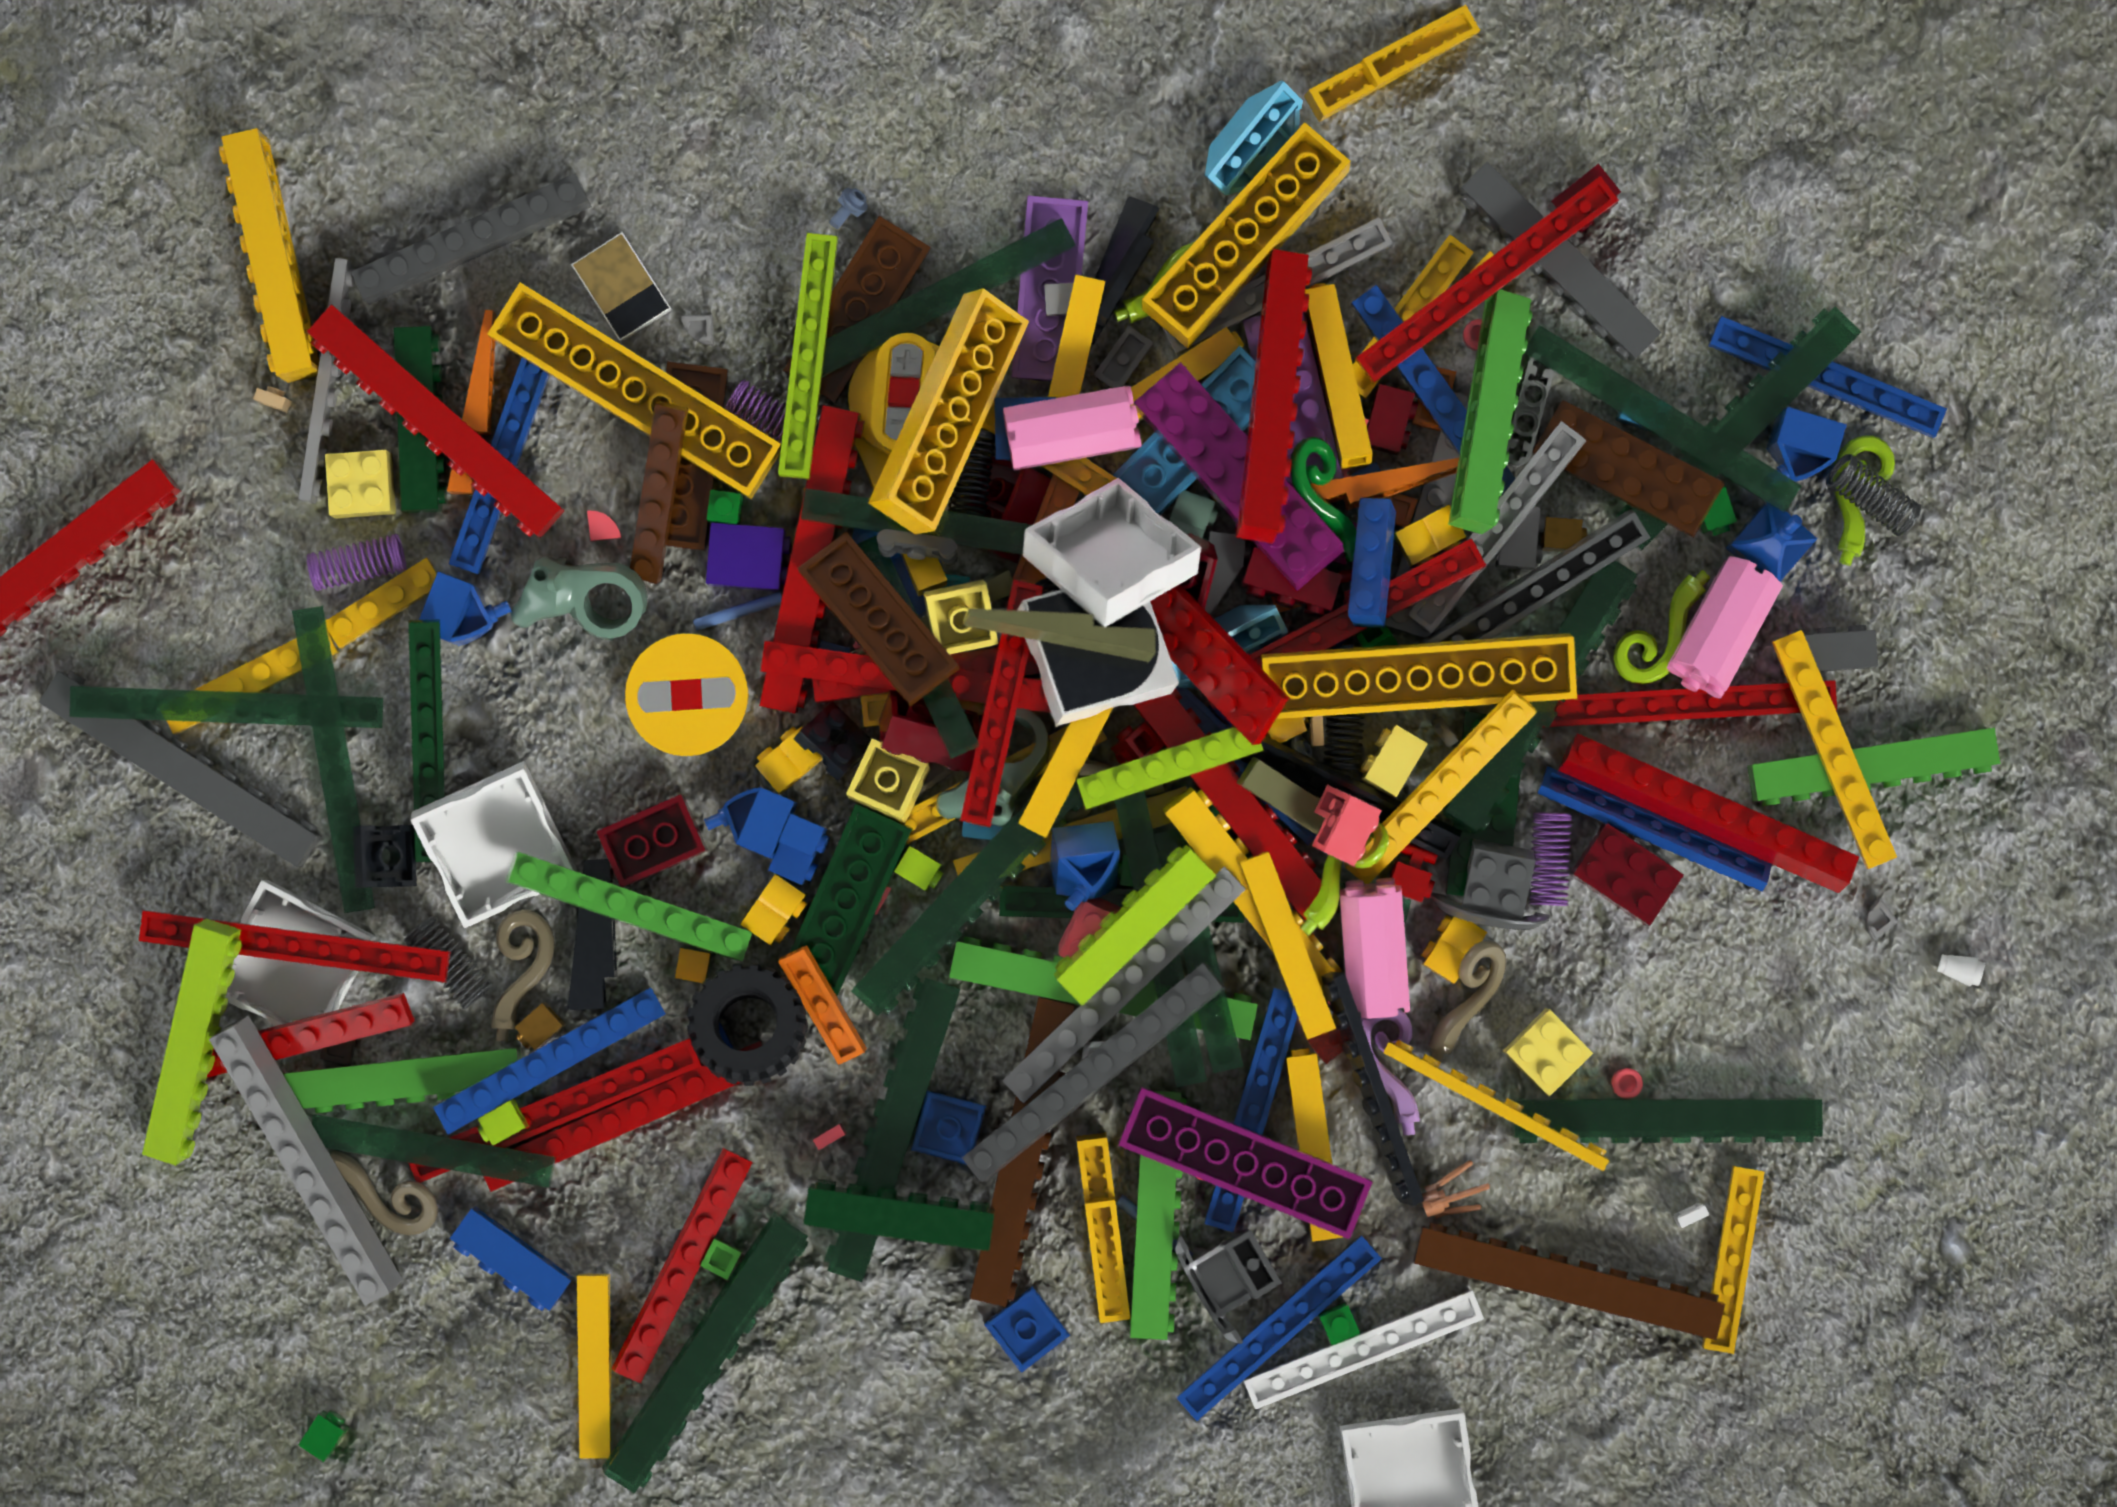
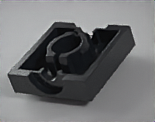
[794,702,871,782]
[353,825,417,888]

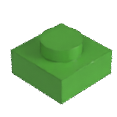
[700,1237,742,1280]

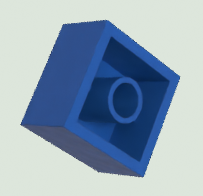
[1764,407,1847,488]
[1725,499,1818,582]
[419,572,512,646]
[704,787,798,859]
[1050,821,1120,910]

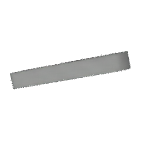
[1507,351,1556,467]

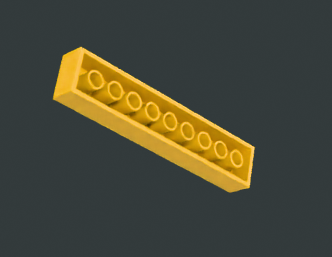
[487,282,781,500]
[1261,633,1577,719]

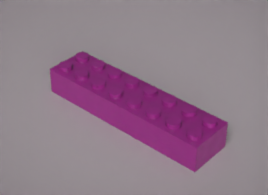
[1134,362,1344,591]
[1118,1086,1373,1240]

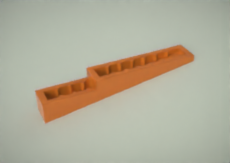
[447,310,497,495]
[1293,458,1459,511]

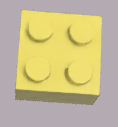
[325,450,396,519]
[923,580,999,654]
[1360,725,1428,798]
[846,739,931,824]
[1502,1008,1593,1097]

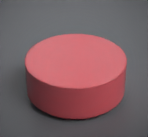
[1463,319,1482,351]
[1611,1068,1643,1099]

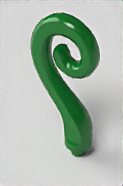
[1290,437,1356,563]

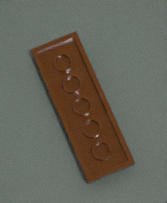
[783,216,931,404]
[666,361,729,551]
[1532,400,1724,538]
[797,532,959,707]

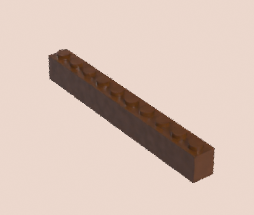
[970,997,1074,1307]
[1413,1222,1725,1340]

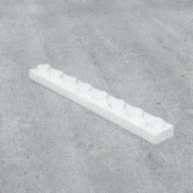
[1244,1289,1484,1410]

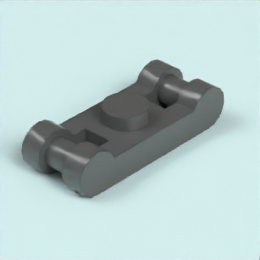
[877,529,958,566]

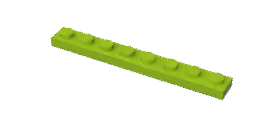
[778,233,838,479]

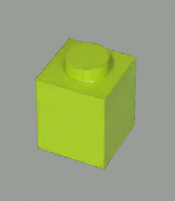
[894,846,944,891]
[477,1099,529,1146]

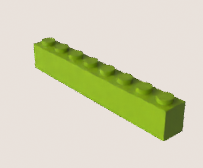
[142,919,242,1166]

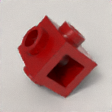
[1111,722,1164,764]

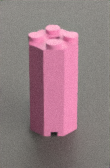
[1003,386,1141,471]
[1667,556,1783,698]
[1340,878,1410,1019]

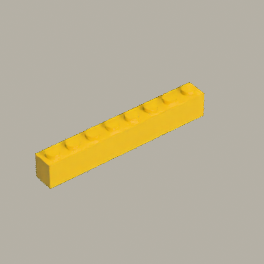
[1162,787,1342,990]

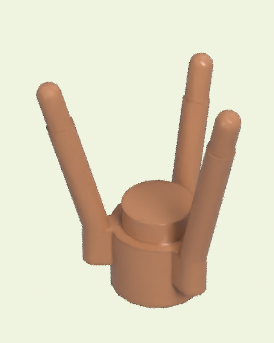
[1422,1160,1490,1219]

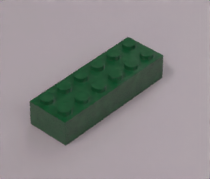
[803,1179,995,1251]

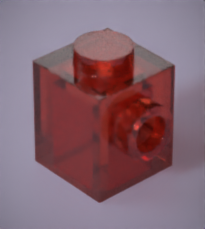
[1306,1028,1343,1064]

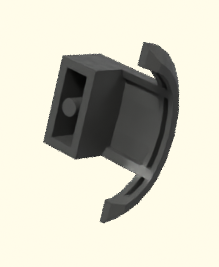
[1431,839,1550,930]
[1175,1229,1282,1344]

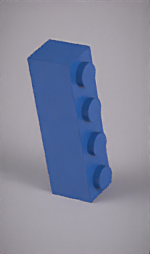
[1348,498,1396,628]
[450,1206,574,1311]

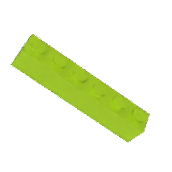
[1076,727,1263,810]
[1053,845,1216,1006]

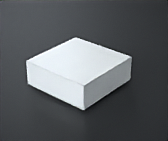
[1673,1202,1709,1228]

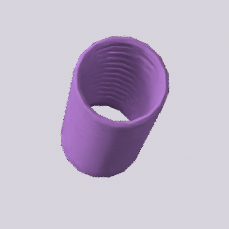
[725,379,819,444]
[307,533,406,591]
[1529,812,1572,906]

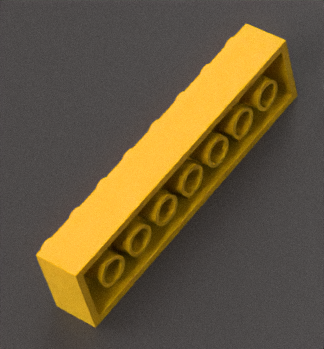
[1142,122,1351,349]
[219,128,320,383]
[868,288,1029,534]

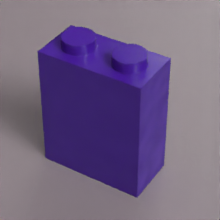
[706,523,791,592]

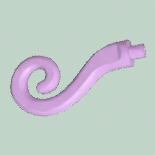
[1360,1009,1420,1136]

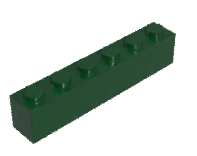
[394,326,447,513]

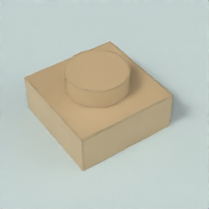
[253,386,291,413]

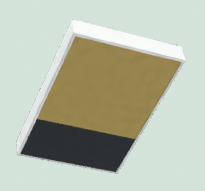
[571,232,672,342]

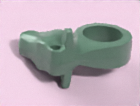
[511,556,648,641]
[936,708,1050,827]

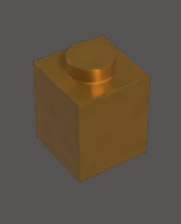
[1541,517,1587,552]
[515,1002,566,1050]

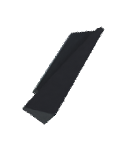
[1092,197,1160,345]
[568,859,618,1010]

